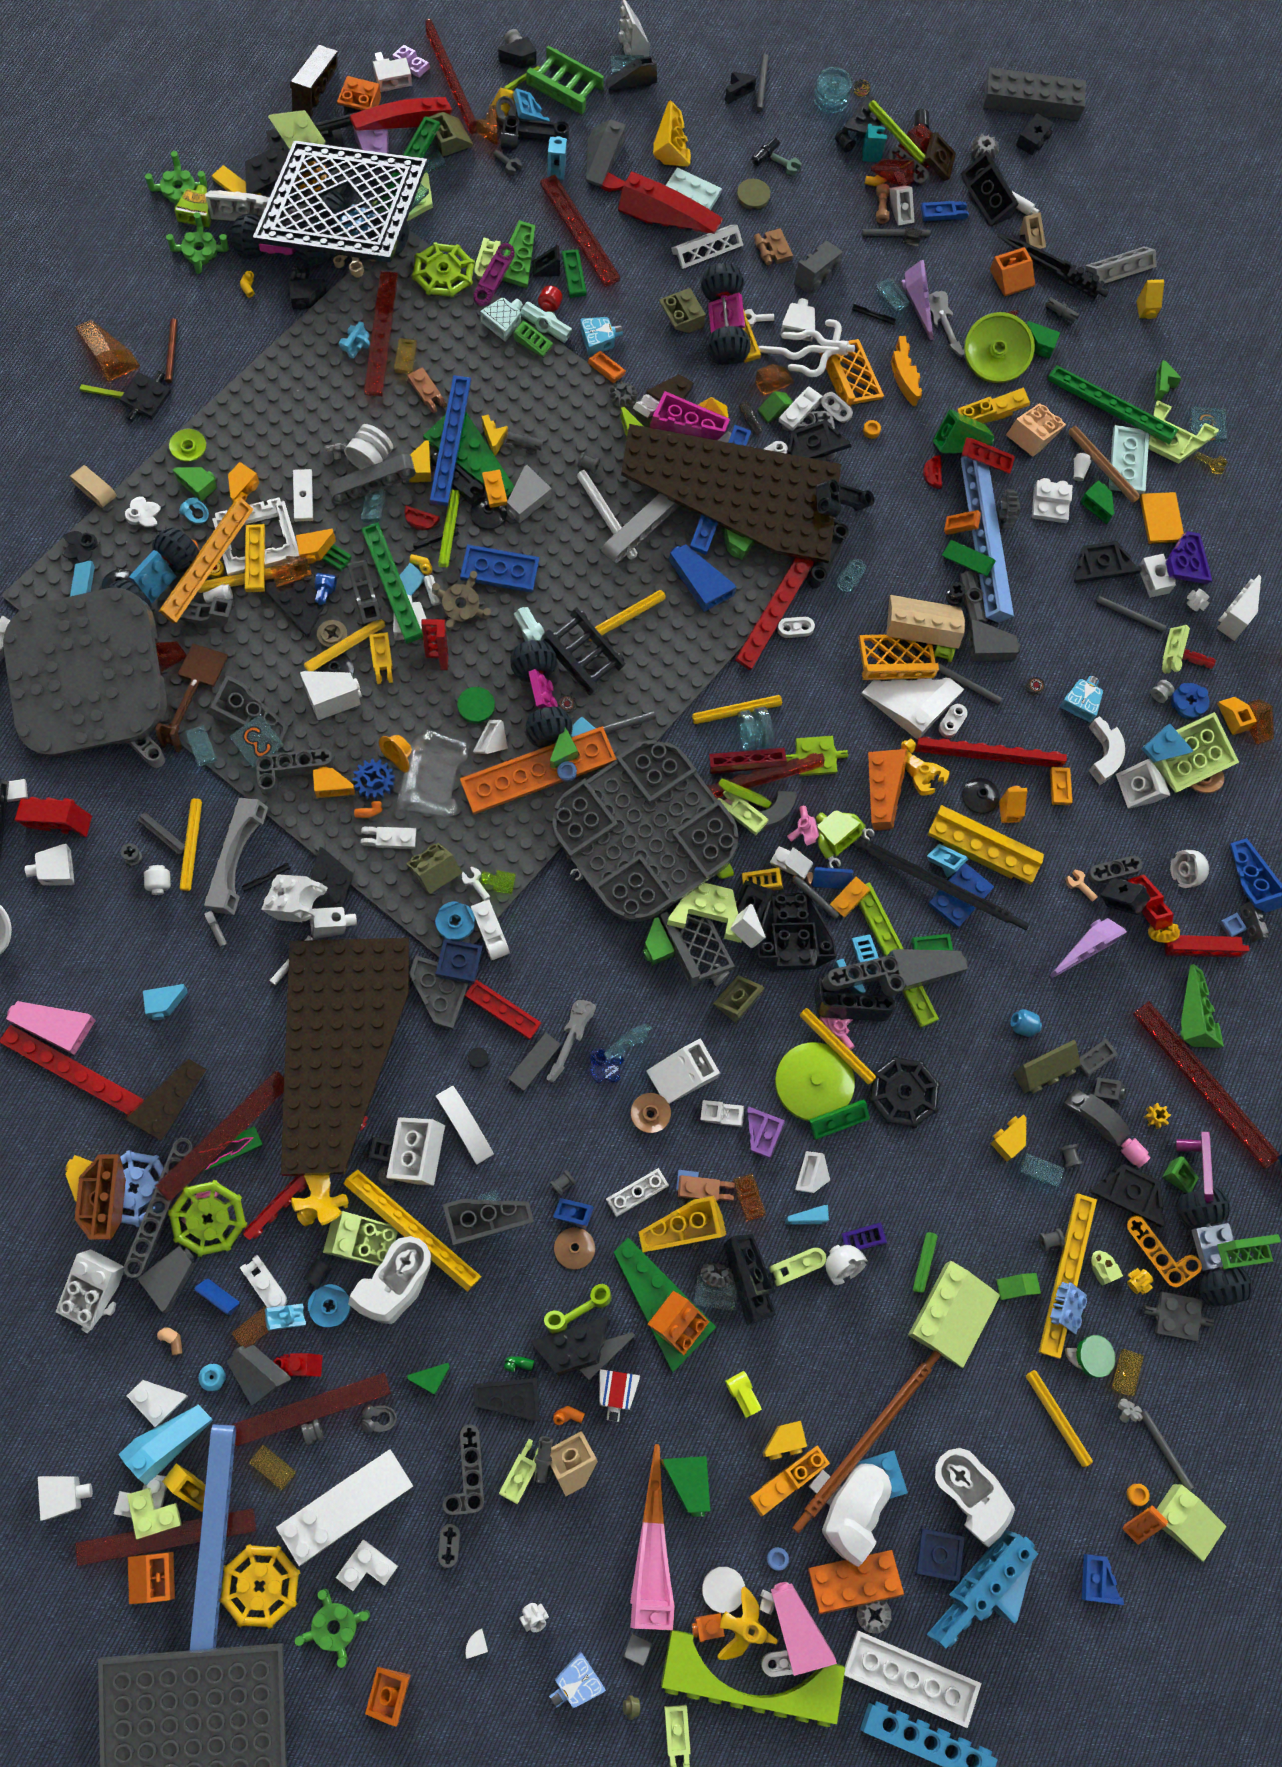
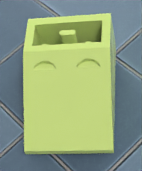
[323,1211,398,1266]

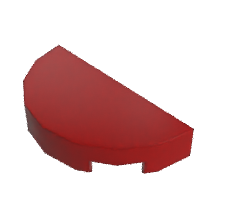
[599,172,625,192]
[923,455,942,489]
[404,505,440,530]

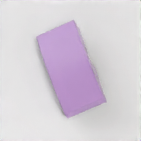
[393,45,430,77]

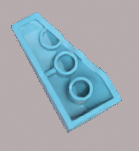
[118,1405,213,1485]

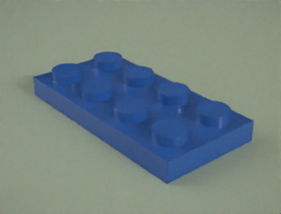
[460,544,540,593]

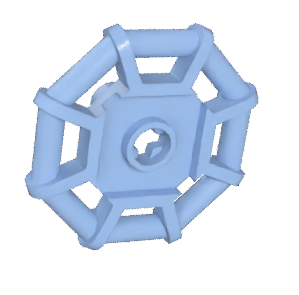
[120,1150,171,1227]

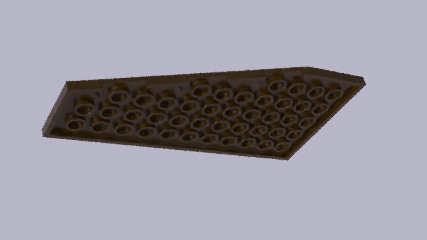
[621,424,841,564]
[281,938,409,1176]

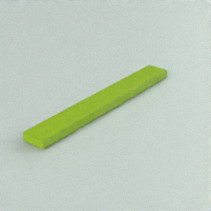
[858,882,939,1028]

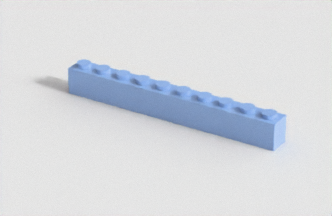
[960,456,1014,623]

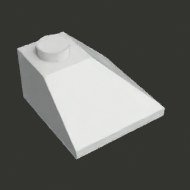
[1116,759,1170,808]

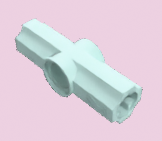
[521,301,572,343]
[514,607,545,642]

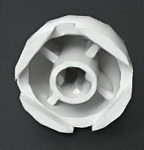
[1170,850,1209,888]
[825,1245,867,1285]

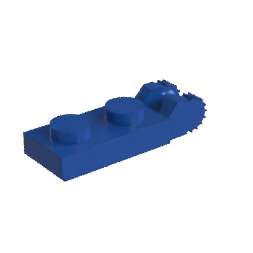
[920,201,969,221]

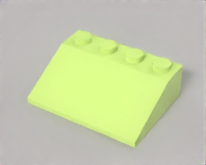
[1143,712,1239,793]
[908,1261,1000,1368]

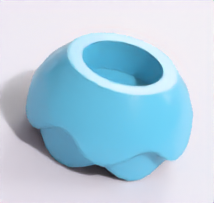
[198,1364,226,1391]

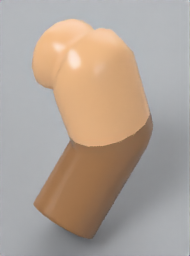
[157,1327,183,1356]

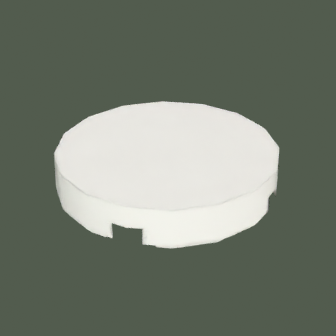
[702,1567,745,1613]

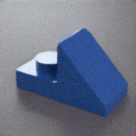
[553,1198,594,1229]

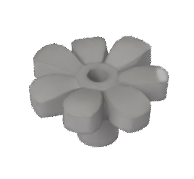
[324,443,347,459]
[1118,1398,1143,1423]

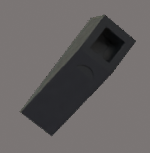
[606,56,657,91]

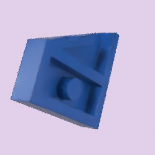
[1082,1554,1124,1605]

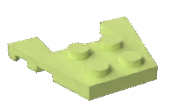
[1148,400,1219,464]
[667,883,742,943]

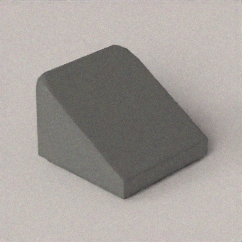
[623,1634,652,1666]

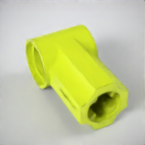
[725,1371,762,1418]

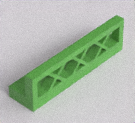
[1217,1234,1281,1269]

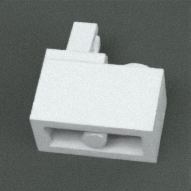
[373,52,412,92]

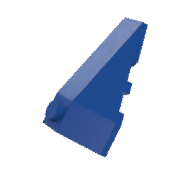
[1230,838,1282,913]

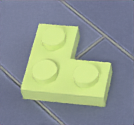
[127,1488,182,1539]

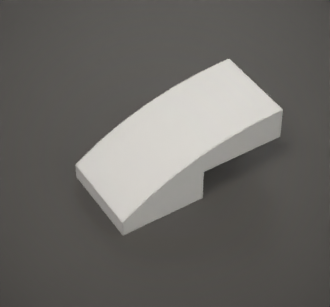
[633,394,660,418]
[700,1100,744,1127]

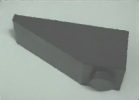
[579,1332,635,1381]

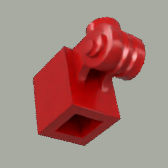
[273,1353,323,1377]

